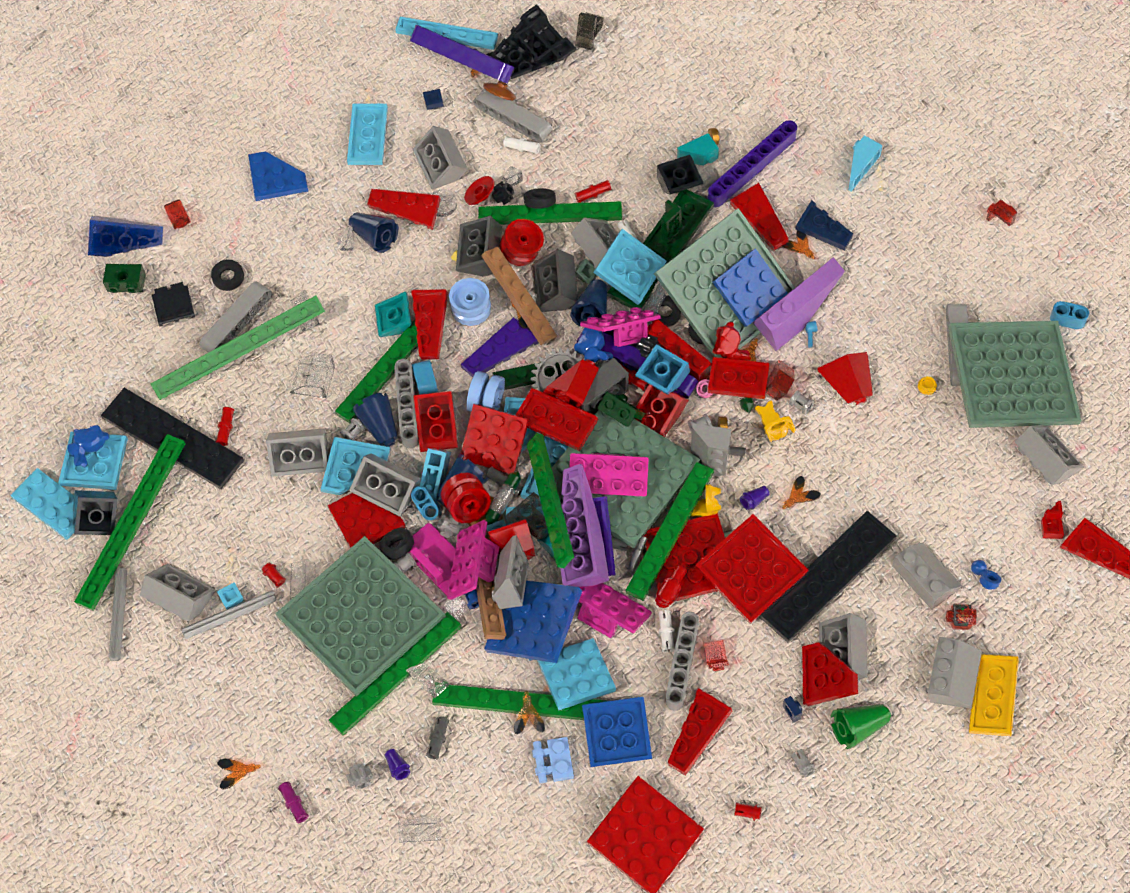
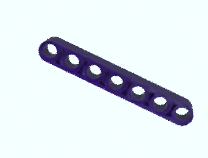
[410,25,514,83]
[708,120,797,207]
[576,329,698,399]

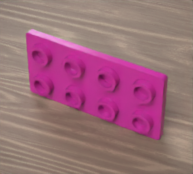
[580,307,661,347]
[570,453,649,496]
[447,520,499,600]
[408,523,456,600]
[577,583,652,638]

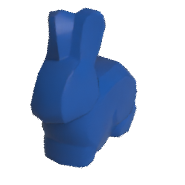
[574,327,613,363]
[67,425,110,468]

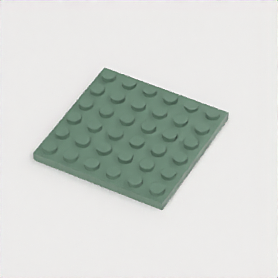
[653,208,795,358]
[948,321,1082,428]
[552,410,701,548]
[275,536,446,697]

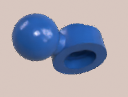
[971,560,1001,590]

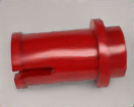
[262,562,286,588]
[734,802,762,821]

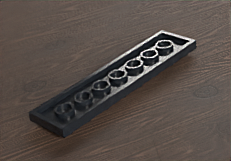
[101,387,244,489]
[759,511,897,643]

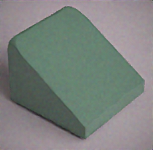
[575,259,596,284]

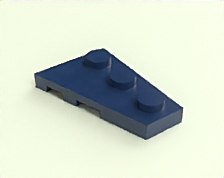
[795,200,853,251]

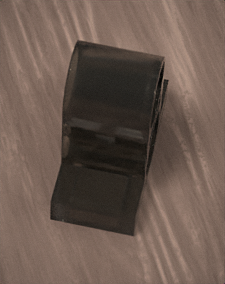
[575,12,604,50]
[505,492,549,540]

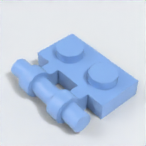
[532,737,574,783]

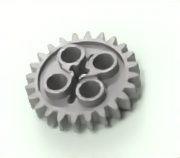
[531,348,583,392]

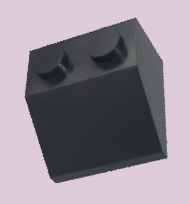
[657,154,703,195]
[73,490,117,535]

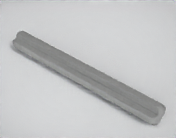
[109,568,127,661]
[182,590,277,639]

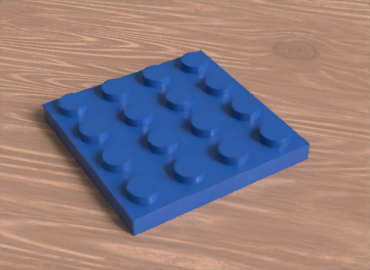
[484,580,582,663]

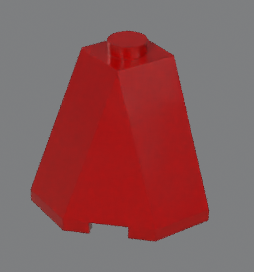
[817,352,873,405]
[543,359,599,408]

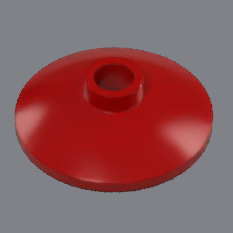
[464,176,495,205]

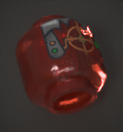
[946,603,977,630]

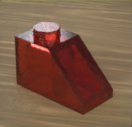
[766,360,795,401]

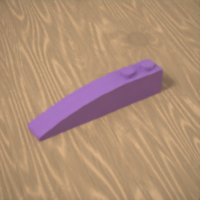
[753,257,845,351]
[560,464,609,587]

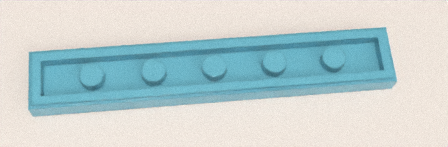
[395,17,498,50]

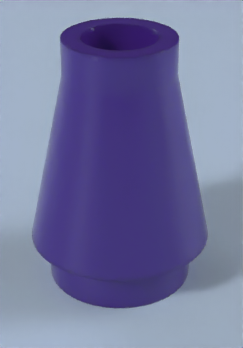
[740,486,770,510]
[384,749,410,780]

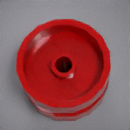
[499,219,544,266]
[441,473,491,523]

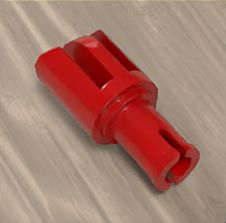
[655,565,687,608]

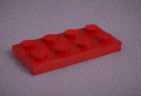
[515,388,599,451]

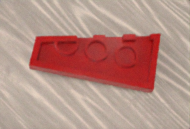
[730,182,788,251]
[367,189,441,230]
[411,289,448,360]
[1060,518,1130,579]
[668,688,733,776]

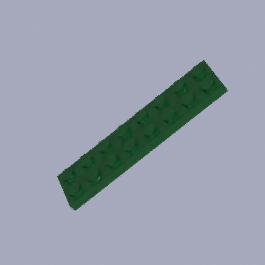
[608,189,714,309]

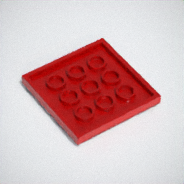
[643,513,725,602]
[695,514,809,624]
[586,776,704,893]

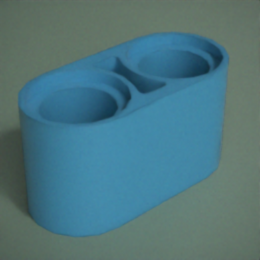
[1050,301,1089,329]
[412,360,438,395]
[411,486,442,520]

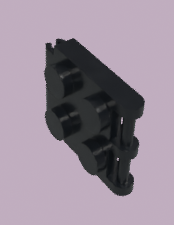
[152,281,195,327]

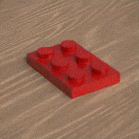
[708,357,770,399]

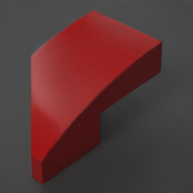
[1041,501,1064,539]

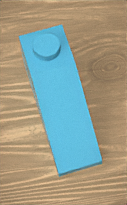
[848,135,882,192]
[418,448,451,509]

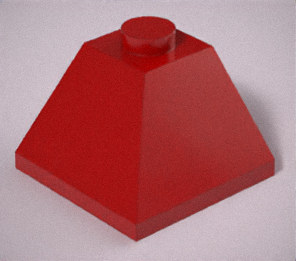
[488,519,535,560]

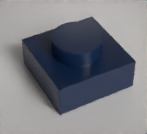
[423,89,444,110]
[783,696,802,723]

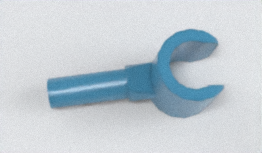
[805,321,818,348]

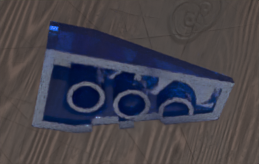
[88,216,164,257]

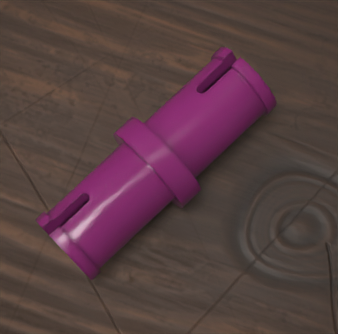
[278,781,309,823]

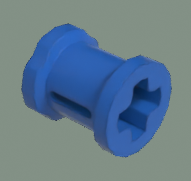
[463,589,479,609]

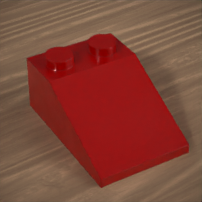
[635,384,689,437]
[413,391,458,452]

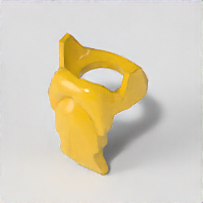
[755,401,796,442]
[691,484,721,516]

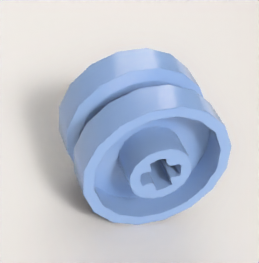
[449,278,491,326]
[467,371,505,412]

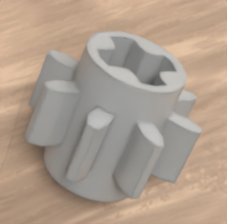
[437,515,462,538]
[346,763,373,789]

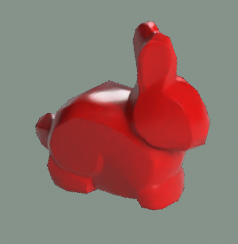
[712,322,751,361]

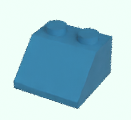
[635,344,690,395]

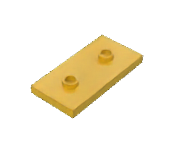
[969,654,1019,736]

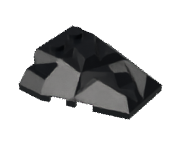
[492,4,577,79]

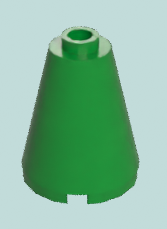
[831,704,891,749]

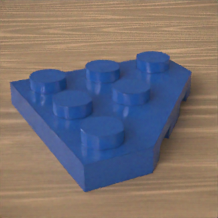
[248,151,308,201]

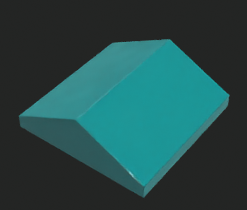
[375,291,411,337]

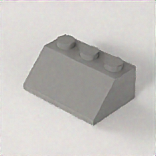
[413,126,468,189]
[571,218,617,269]
[691,423,731,476]
[1015,425,1084,485]
[266,428,328,477]
[349,453,422,516]
[492,535,529,609]
[892,542,962,610]
[140,563,216,621]
[819,613,868,680]
[928,637,982,709]

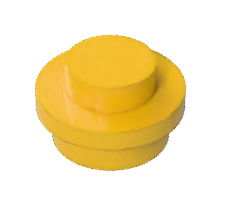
[917,376,937,395]

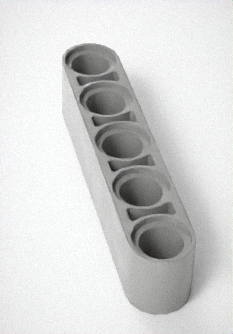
[473,89,553,143]
[199,281,272,352]
[946,304,968,386]
[395,359,419,448]
[666,612,699,711]

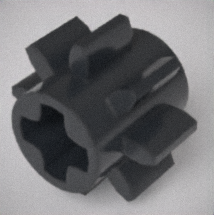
[492,181,514,205]
[638,335,661,358]

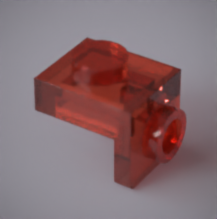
[164,199,191,229]
[986,199,1017,226]
[703,639,729,671]

